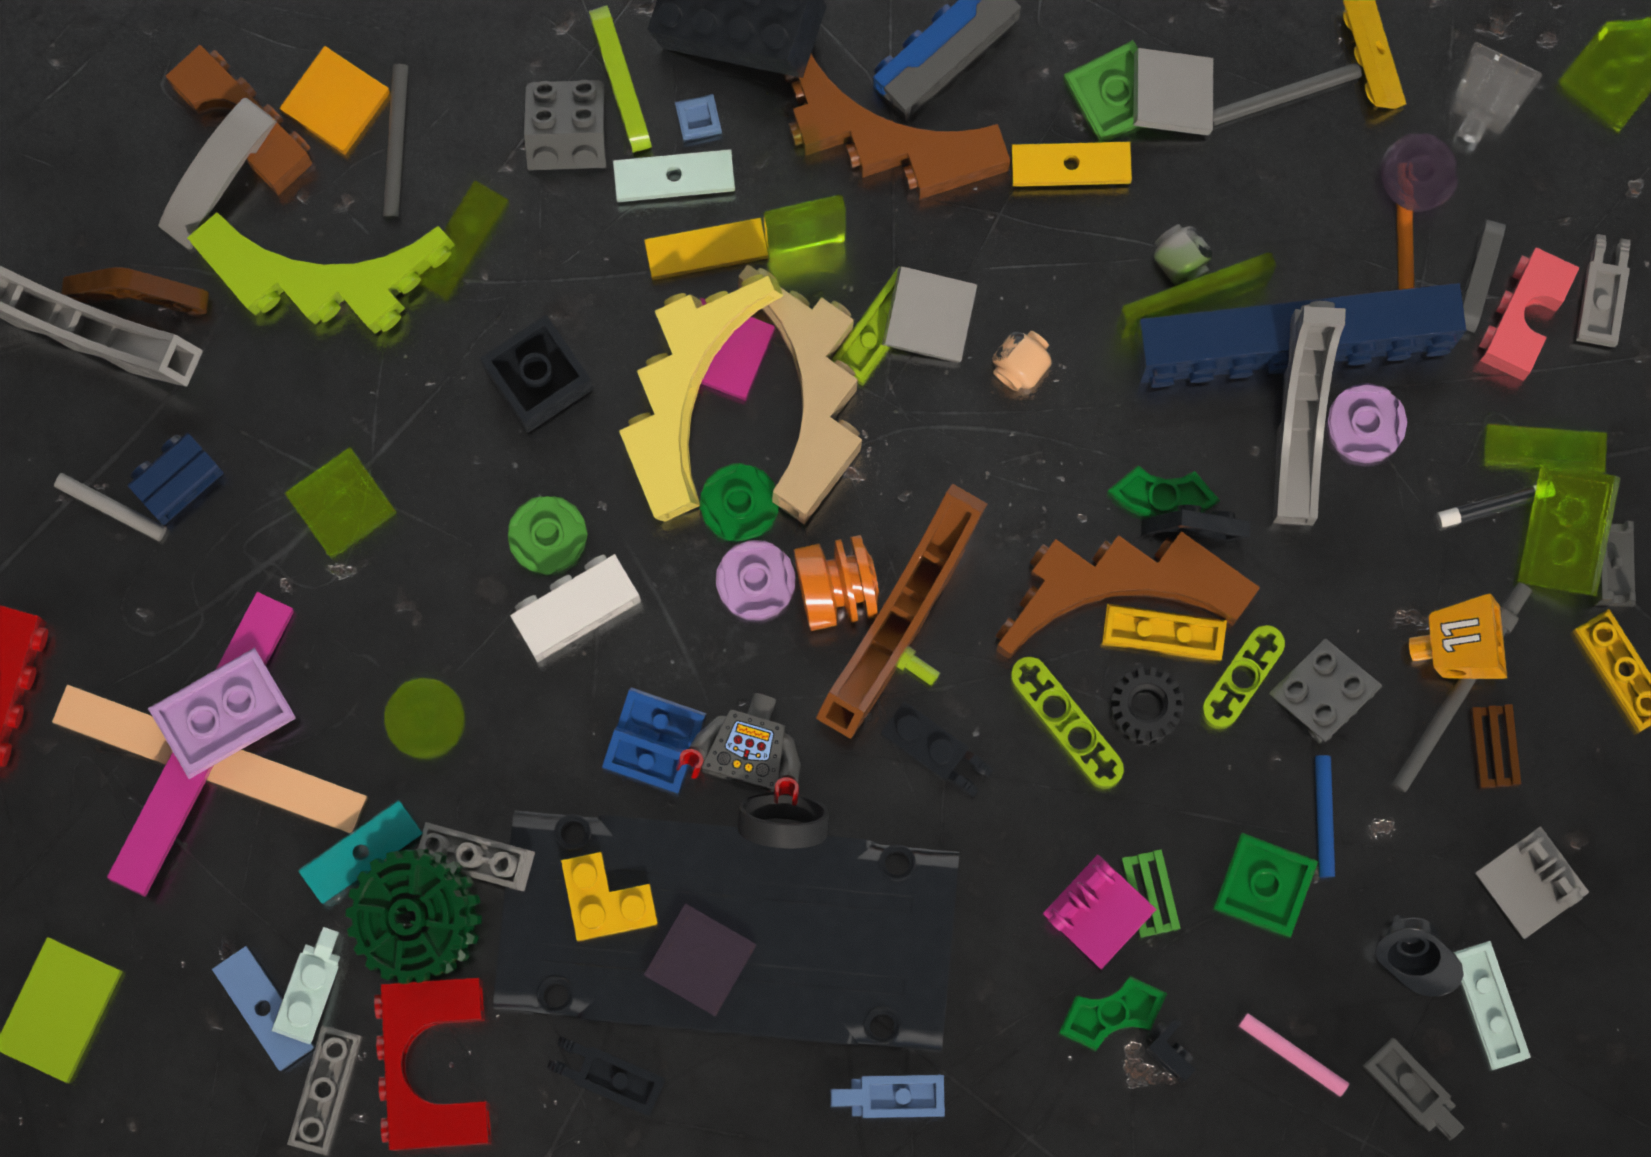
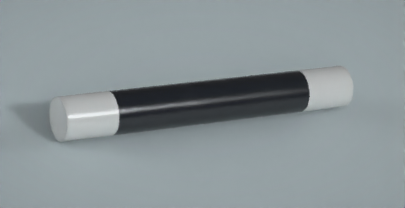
[1437,481,1557,528]

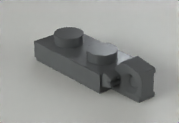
[1362,1037,1464,1140]

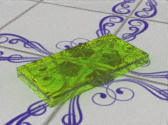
[1116,252,1277,339]

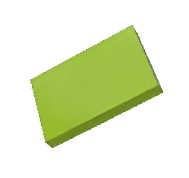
[0,937,123,1083]

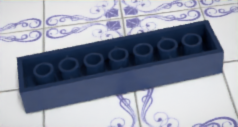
[1134,283,1467,388]

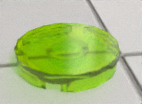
[384,678,465,759]

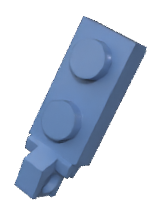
[830,1075,945,1118]

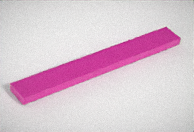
[107,592,294,897]

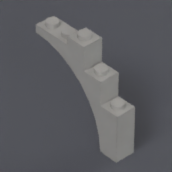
[0,266,203,387]
[1273,301,1346,526]

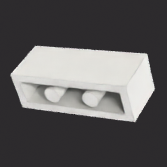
[510,554,641,662]

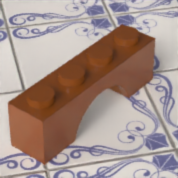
[165,45,313,196]

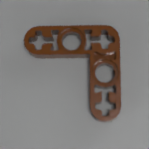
[61,267,209,315]

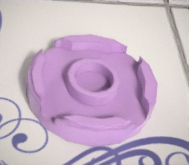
[1326,383,1407,463]
[716,540,795,620]

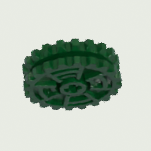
[345,848,482,984]

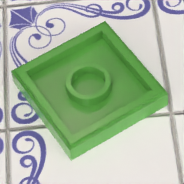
[1063,40,1138,143]

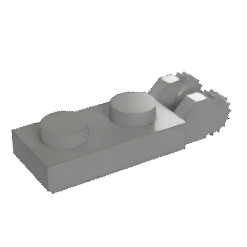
[1576,234,1631,348]

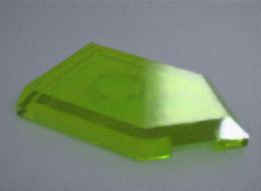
[1558,17,1651,129]

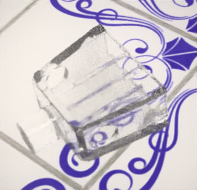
[1451,41,1543,144]

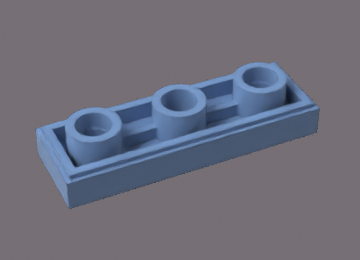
[212,946,315,1071]

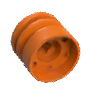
[793,535,879,631]

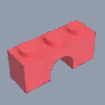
[1479,247,1579,381]

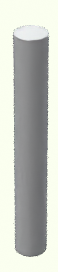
[54,473,167,541]

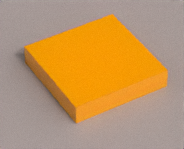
[279,46,390,155]

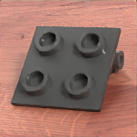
[1269,638,1382,743]

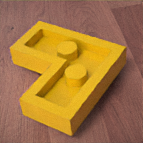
[561,852,658,942]

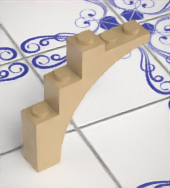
[738,265,862,525]

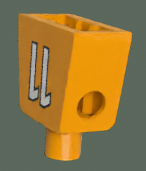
[1409,594,1507,679]

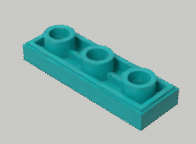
[298,799,423,904]

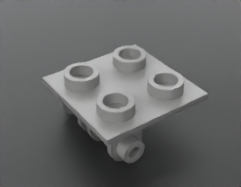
[1475,826,1589,939]

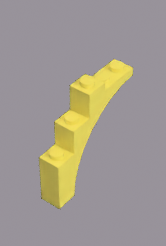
[619,274,784,522]

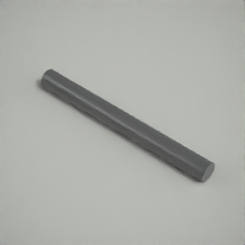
[1213,62,1362,126]
[383,64,408,220]

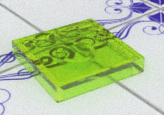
[285,447,397,559]

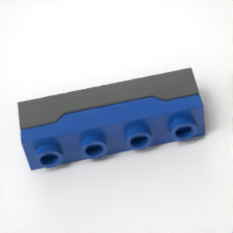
[873,0,1021,121]

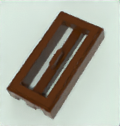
[1470,704,1521,789]

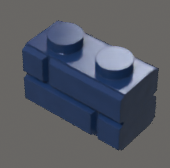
[127,432,224,526]

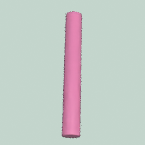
[1239,1013,1350,1097]

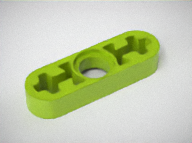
[1202,625,1285,729]

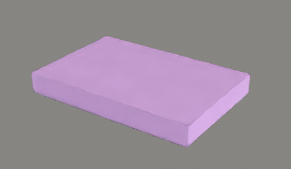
[148,648,296,779]

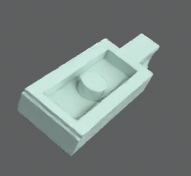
[271,927,340,1044]

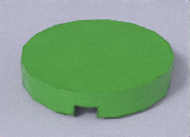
[508,496,588,576]

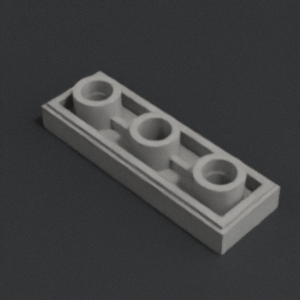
[418,822,535,891]
[287,1025,363,1156]

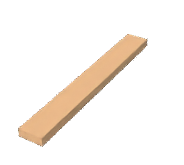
[52,685,368,834]

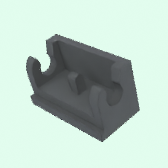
[1592,520,1636,607]

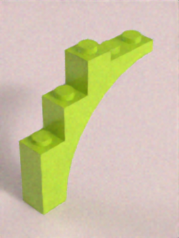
[187,212,455,334]

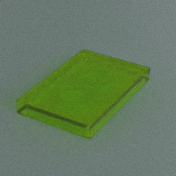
[763,195,846,257]
[1517,465,1620,596]

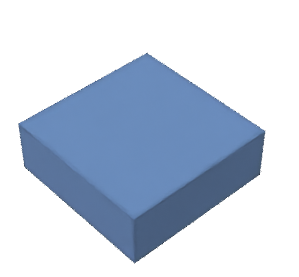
[675,94,722,143]

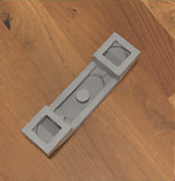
[158,98,277,249]

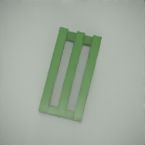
[1121,849,1180,938]

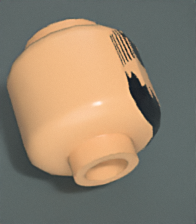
[992,331,1051,391]

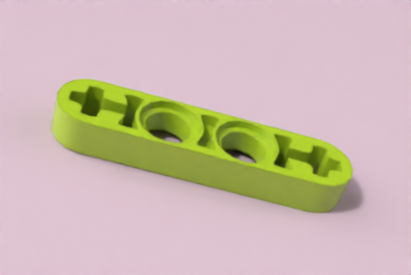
[589,6,652,153]
[1011,657,1124,789]

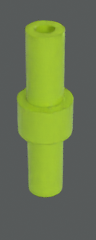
[897,647,940,686]

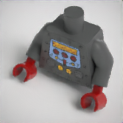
[676,693,801,805]

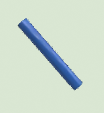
[1315,755,1335,878]

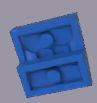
[602,687,707,794]

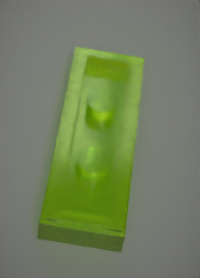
[418,180,509,301]
[1483,424,1607,474]

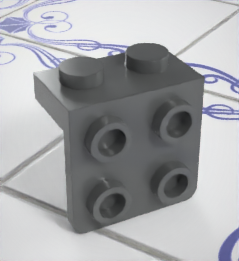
[524,80,606,170]

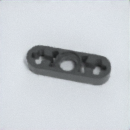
[1462,219,1506,333]

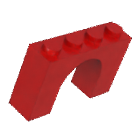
[0,605,48,767]
[374,978,492,1151]

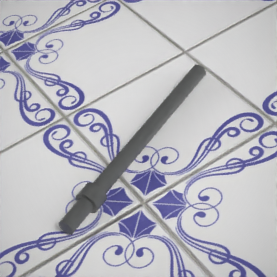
[1392,582,1532,793]

